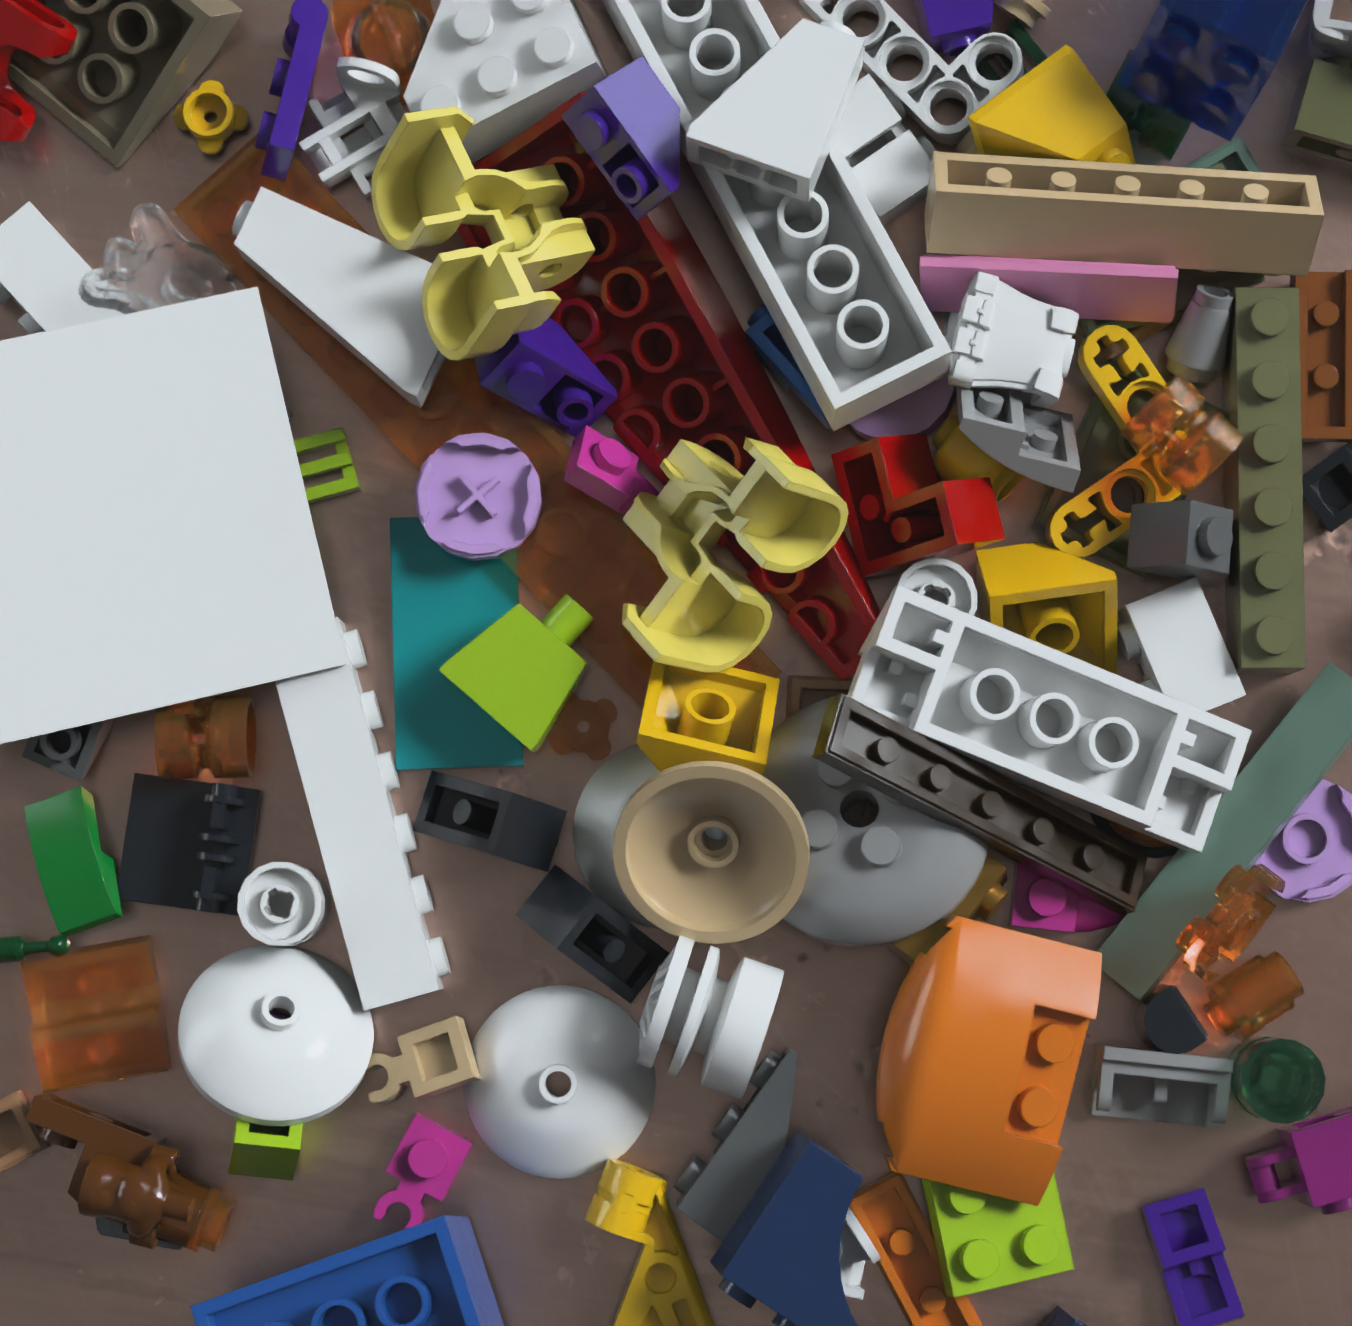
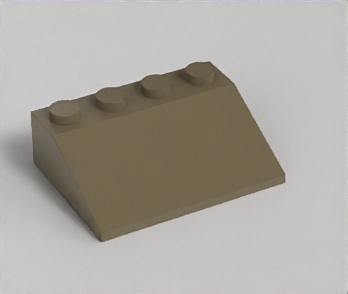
[8,0,243,167]

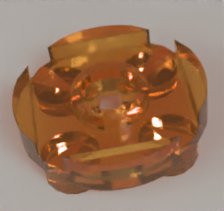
[1175,864,1285,983]

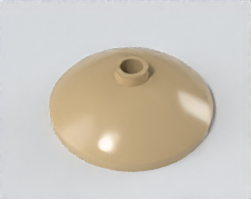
[613,761,810,944]

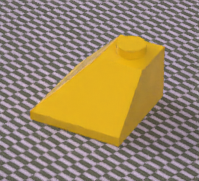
[968,45,1136,164]
[975,542,1118,675]
[636,660,780,776]

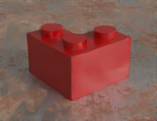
[831,433,1005,577]

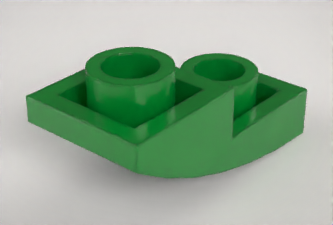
[24,786,122,937]

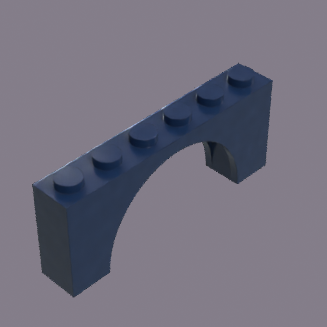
[710,1130,1087,1326]

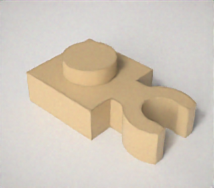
[366,1016,481,1104]

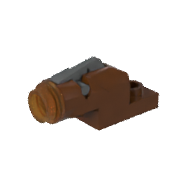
[25,1092,234,1253]

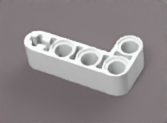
[798,0,1024,145]

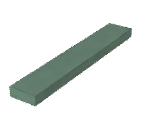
[1097,662,1352,1003]

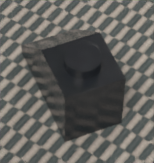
[413,770,567,872]
[516,864,669,1004]

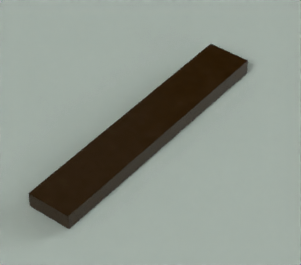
[812,693,1148,915]

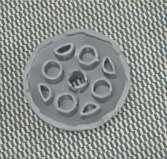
[763,694,989,947]

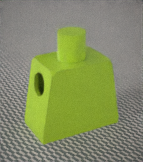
[439,593,594,753]

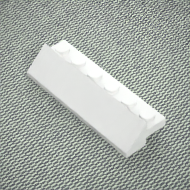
[847,585,1252,854]

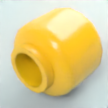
[932,415,1024,504]

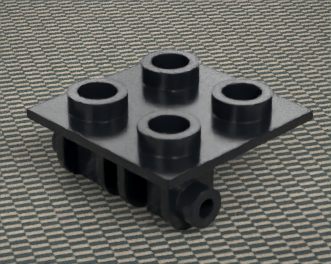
[118,773,261,916]

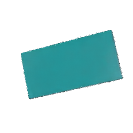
[390,517,524,771]

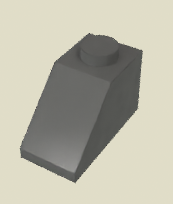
[1127,500,1234,586]

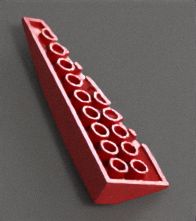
[457,92,881,681]

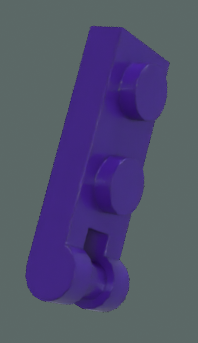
[254,0,328,181]

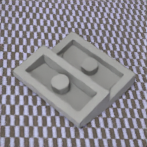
[956,386,1081,493]

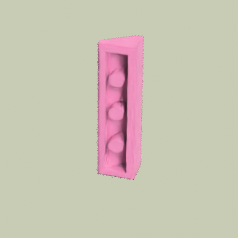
[919,254,1179,323]

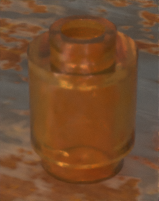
[1203,951,1304,1041]

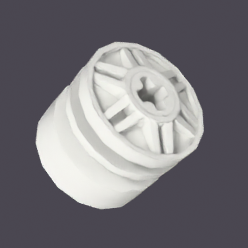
[636,935,784,1099]

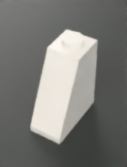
[686,18,865,203]

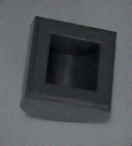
[1134,984,1208,1054]

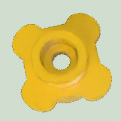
[173,80,249,155]

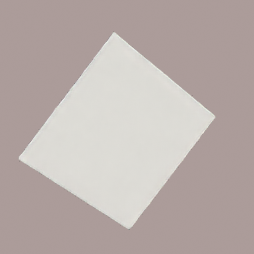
[0,286,346,744]

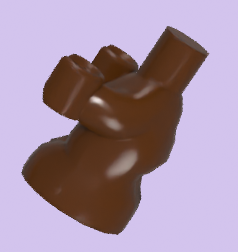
[78,1144,196,1249]

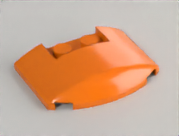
[876,915,1102,1206]

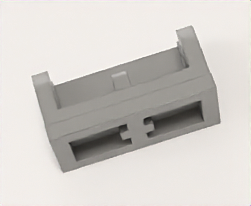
[1089,1044,1234,1129]

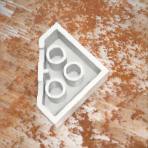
[403,0,609,163]

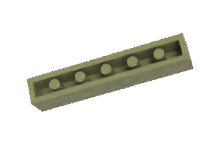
[1222,287,1306,675]

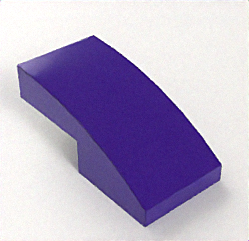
[1142,1187,1245,1326]

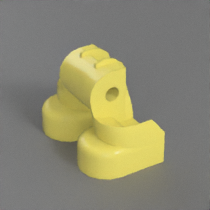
[371,106,595,361]
[622,437,849,673]

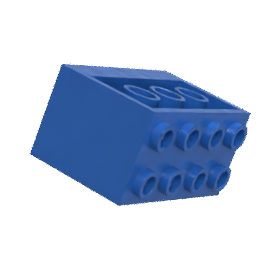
[190,1215,504,1326]

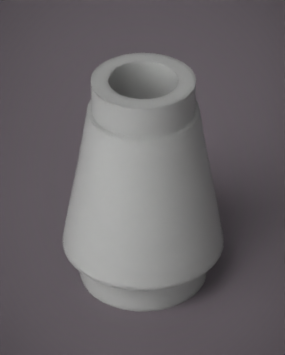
[1164,283,1234,383]

